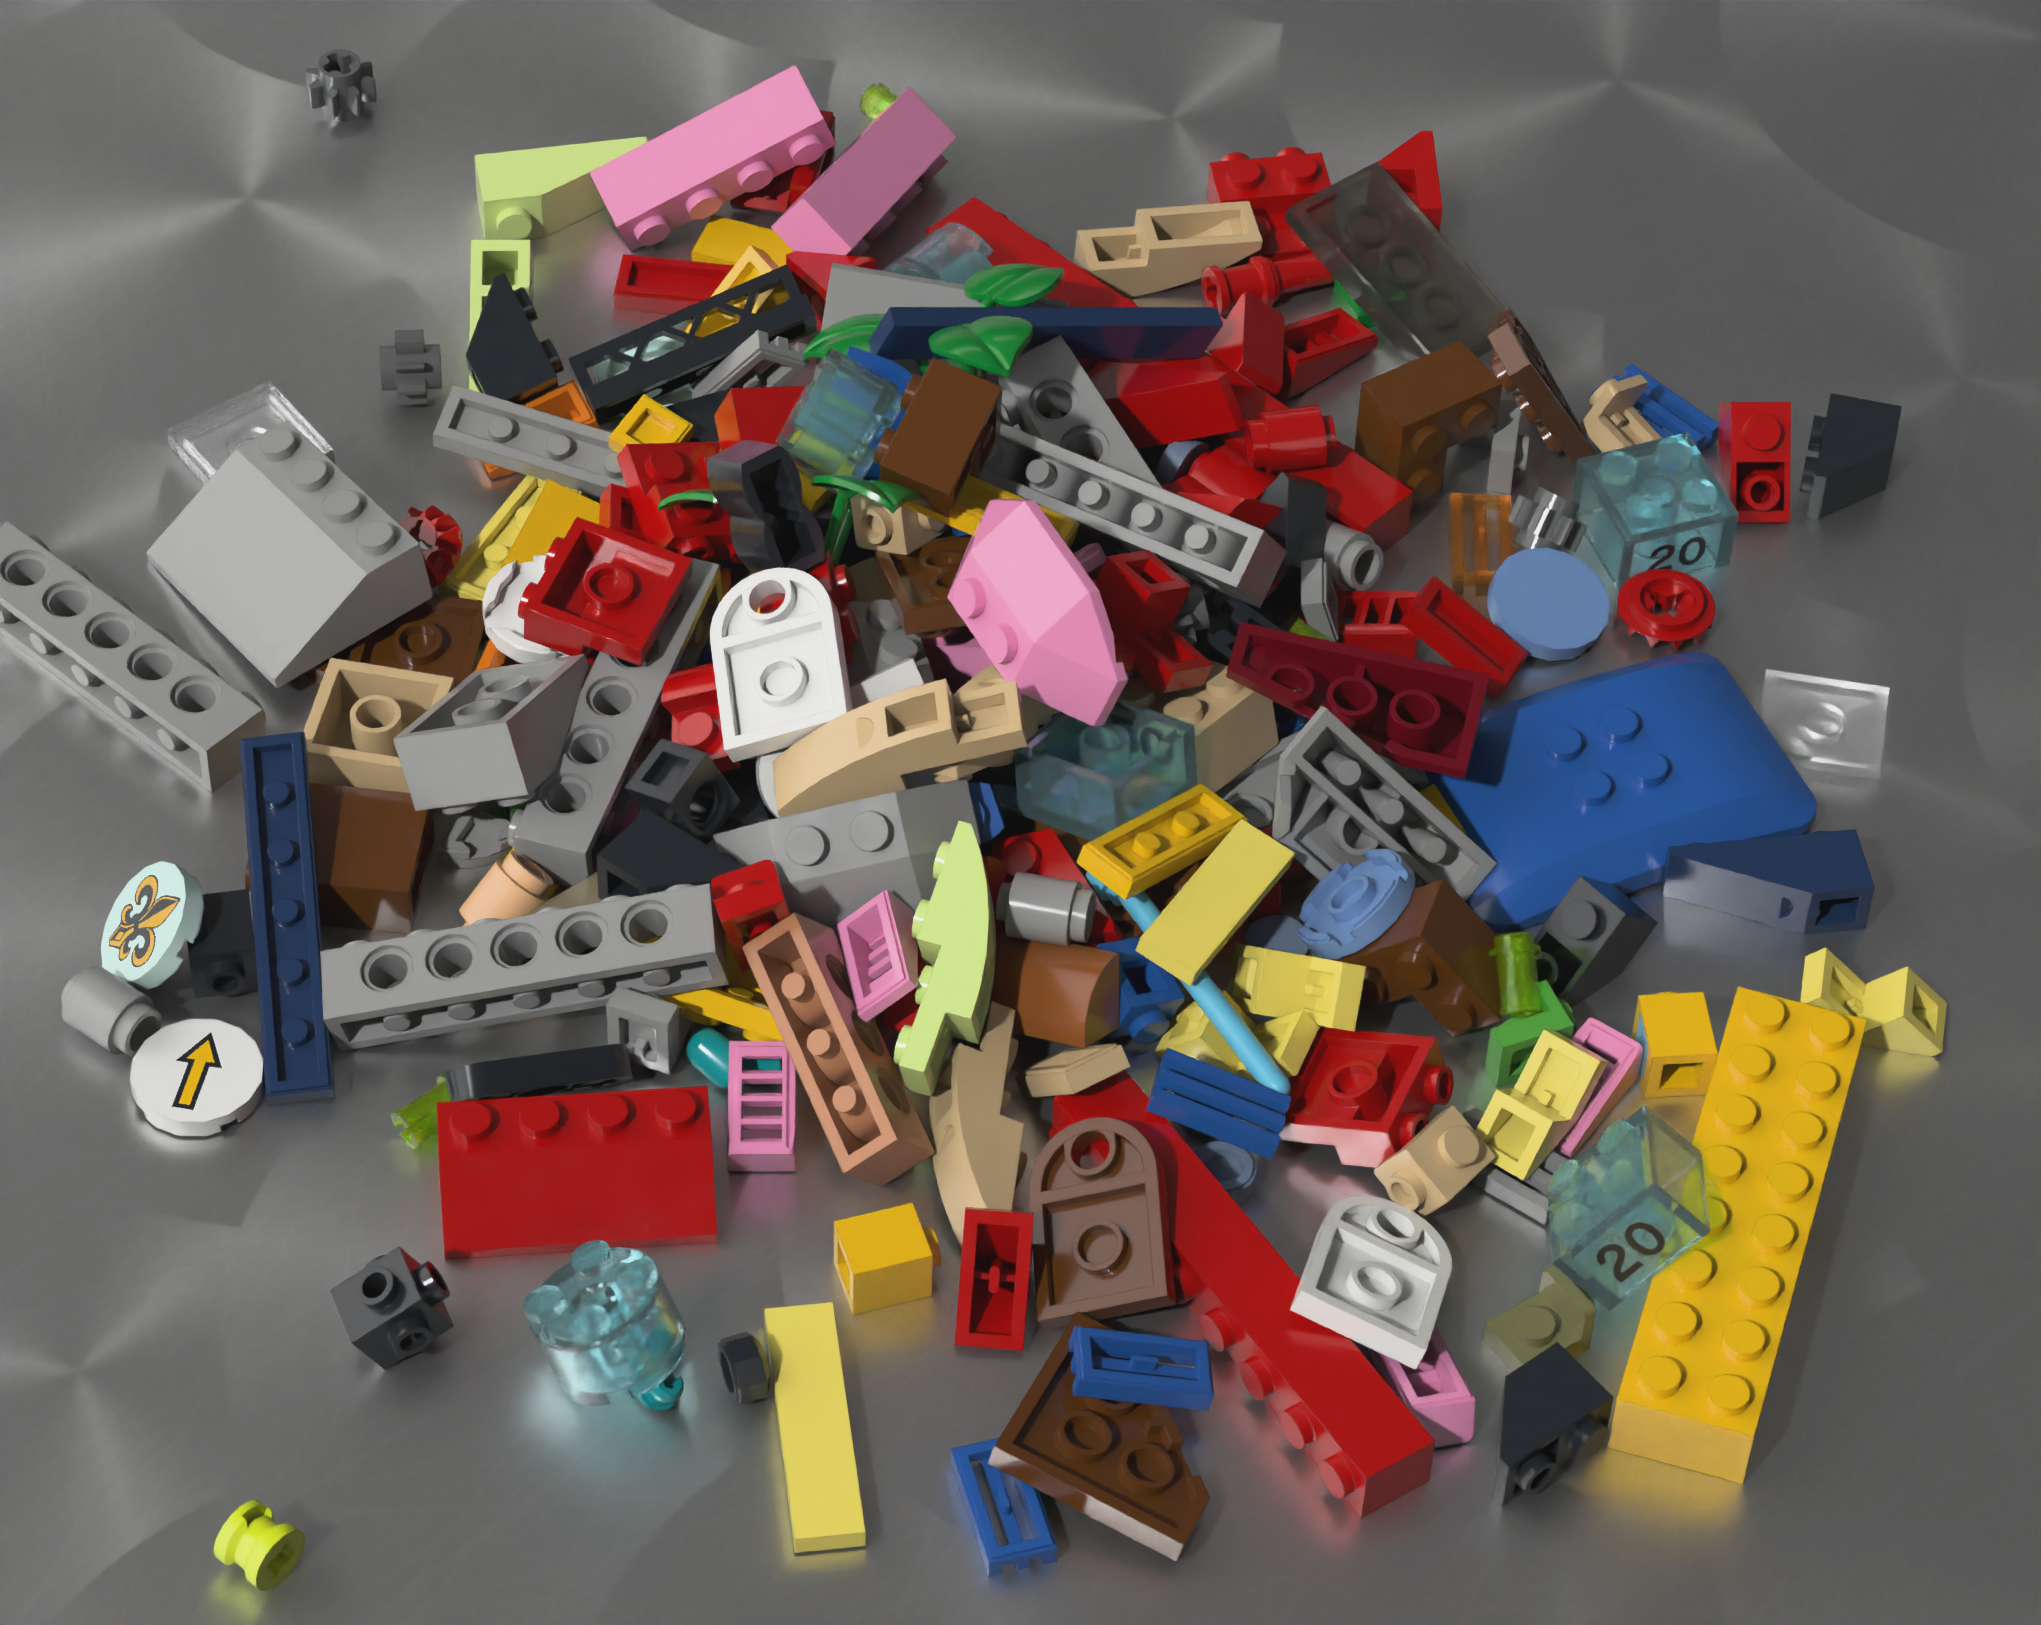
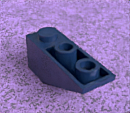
[1661,829,1875,935]

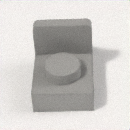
[606,986,693,1074]

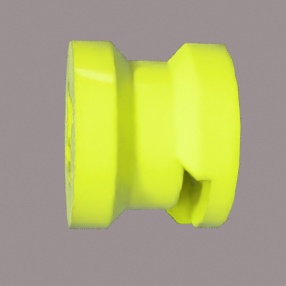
[214,1500,305,1591]

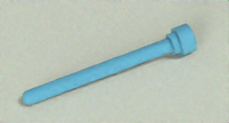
[1086,871,1291,1095]

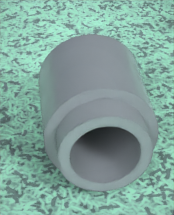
[1324,519,1384,591]
[996,871,1096,946]
[61,966,162,1057]

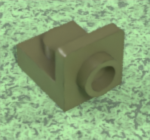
[1483,1264,1596,1372]

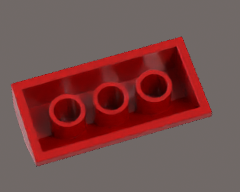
[436,1086,717,1260]

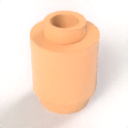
[459,851,553,926]

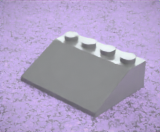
[146,420,433,689]

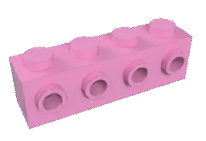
[589,65,837,252]
[771,87,957,256]

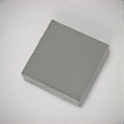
[1301,558,1339,642]

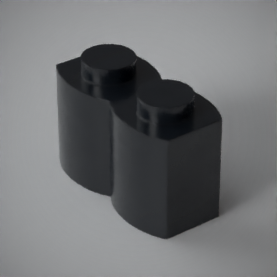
[707,439,825,573]

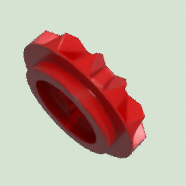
[395,505,463,590]
[1617,569,1715,651]

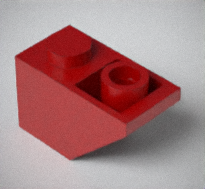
[1718,402,1791,523]

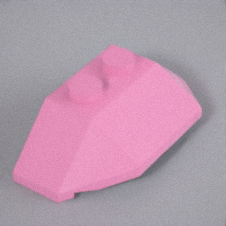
[947,499,1128,727]

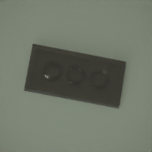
[1285,162,1506,362]

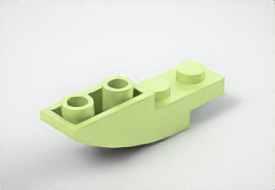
[894,821,996,1097]

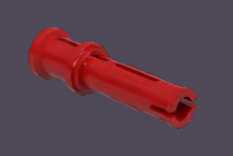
[1201,239,1379,317]

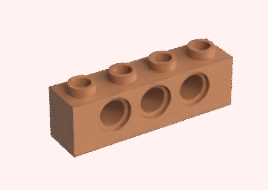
[742,912,935,1187]

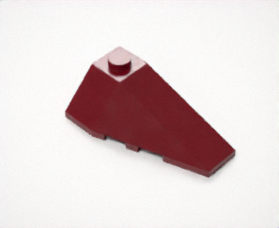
[1226,622,1489,779]

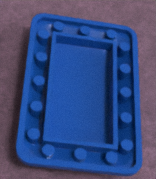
[1407,651,1817,934]

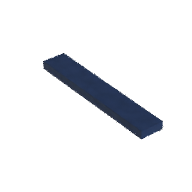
[868,307,1223,360]
[239,732,336,1106]

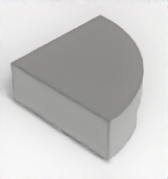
[437,807,512,868]

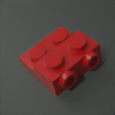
[1207,147,1343,268]
[617,441,743,564]
[518,517,693,666]
[1279,1027,1454,1168]

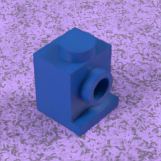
[1095,937,1185,1044]

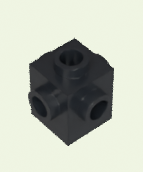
[330,1247,454,1370]

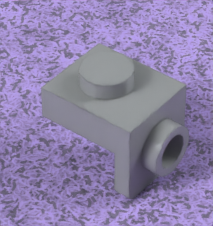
[1458,399,1530,494]

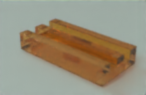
[1448,493,1513,596]

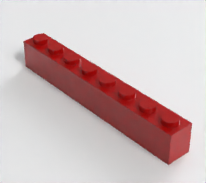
[1049,1069,1435,1518]

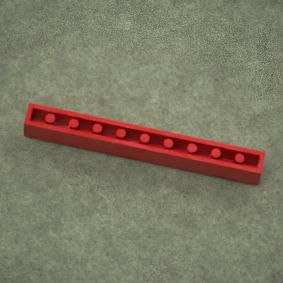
[925,197,1413,553]

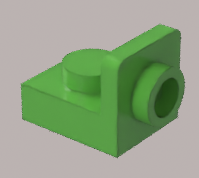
[1485,980,1577,1089]

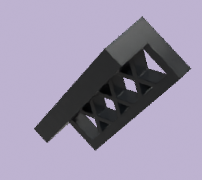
[568,264,817,426]

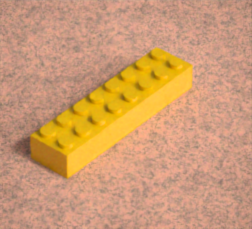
[1607,986,1867,1484]

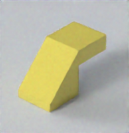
[1227,943,1366,1032]
[1800,947,1947,1057]
[1155,990,1320,1083]
[1475,1029,1608,1181]

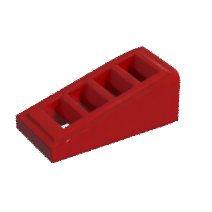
[1277,308,1379,400]
[1294,590,1421,659]

